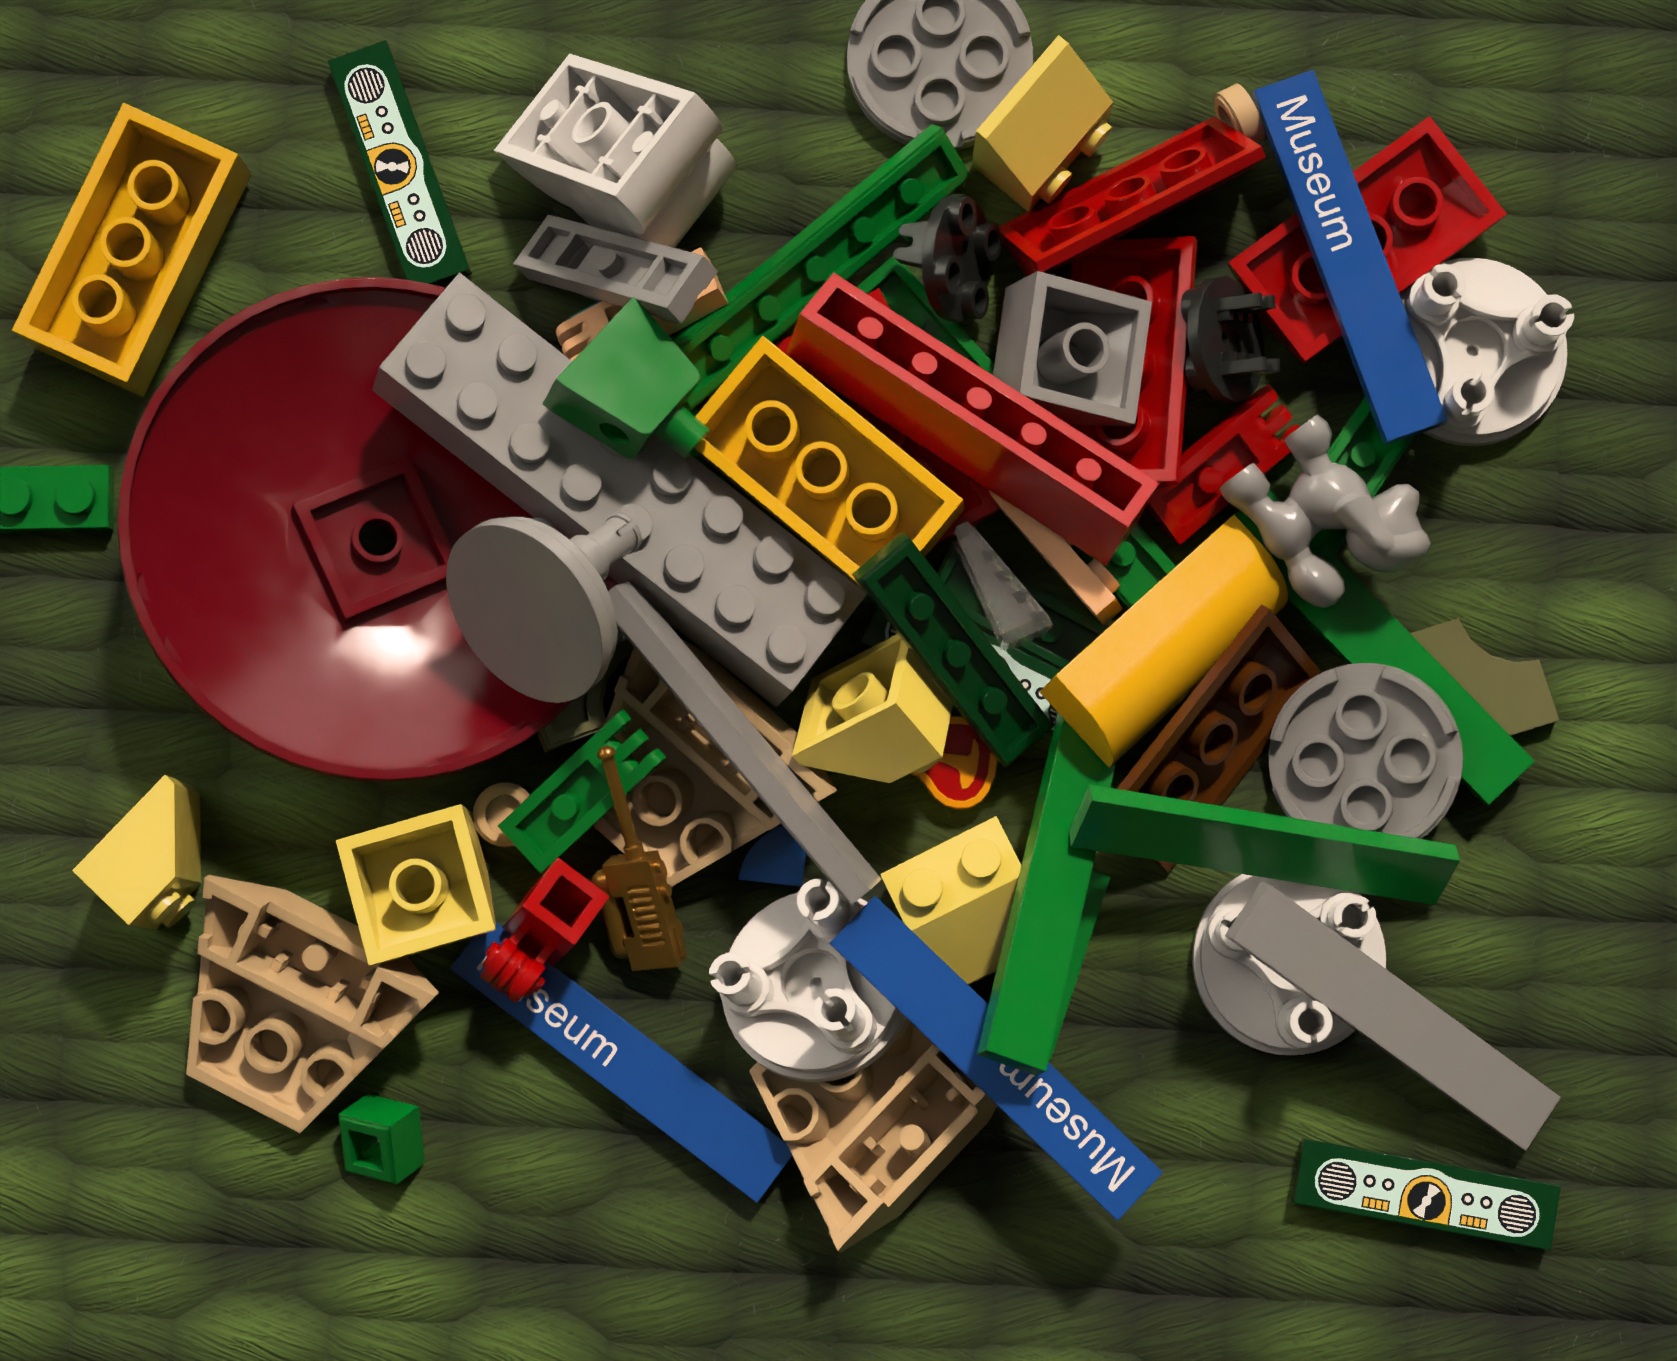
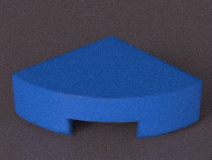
[738,826,806,887]

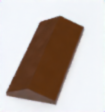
[1117,604,1322,872]

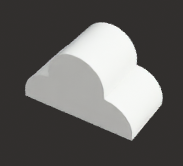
[494,54,737,248]

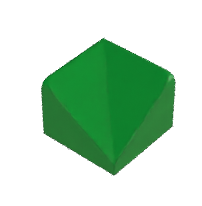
[338,1095,424,1185]

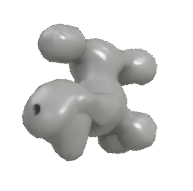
[1219,414,1431,608]

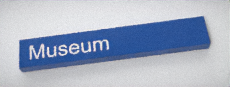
[1252,70,1448,446]
[829,896,1163,1221]
[450,921,792,1203]

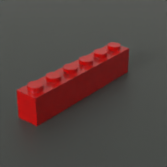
[786,272,1159,566]

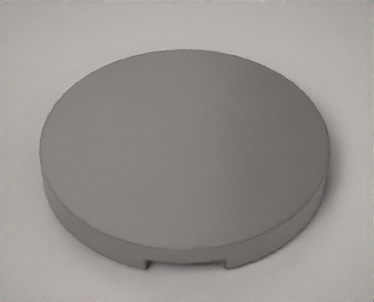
[847,0,1033,150]
[1269,663,1463,839]

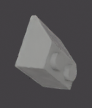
[993,271,1152,427]

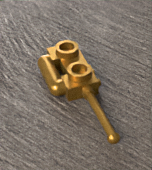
[592,745,688,971]

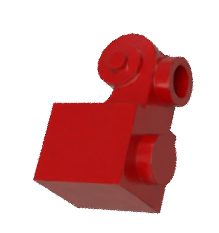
[480,857,610,1003]

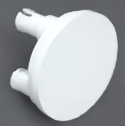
[1400,258,1574,446]
[1192,874,1386,1055]
[709,878,907,1082]

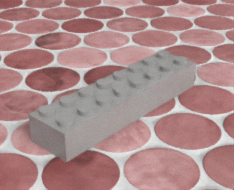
[372,272,867,707]

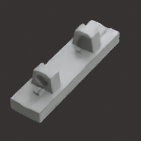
[513,215,718,324]

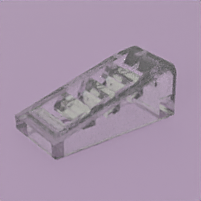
[952,521,1053,652]

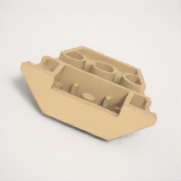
[594,639,837,887]
[186,875,439,1133]
[749,1019,997,1253]

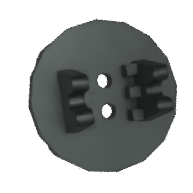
[893,194,1002,322]
[1181,276,1280,404]

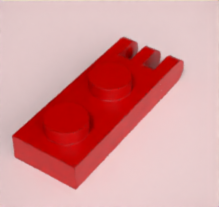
[1146,385,1300,545]

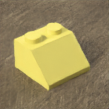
[972,35,1113,211]
[792,634,953,783]
[72,775,201,930]
[336,804,497,966]
[880,816,1021,985]

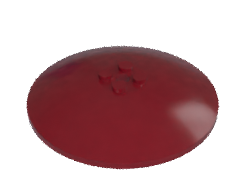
[118,277,618,782]

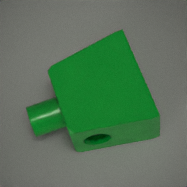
[542,297,710,459]

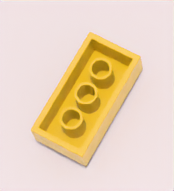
[12,103,252,397]
[694,336,965,592]

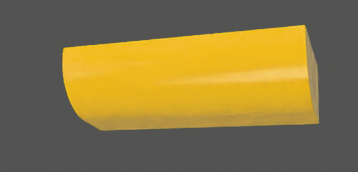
[1039,515,1288,768]

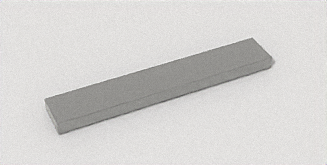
[608,580,882,905]
[1225,881,1561,1151]

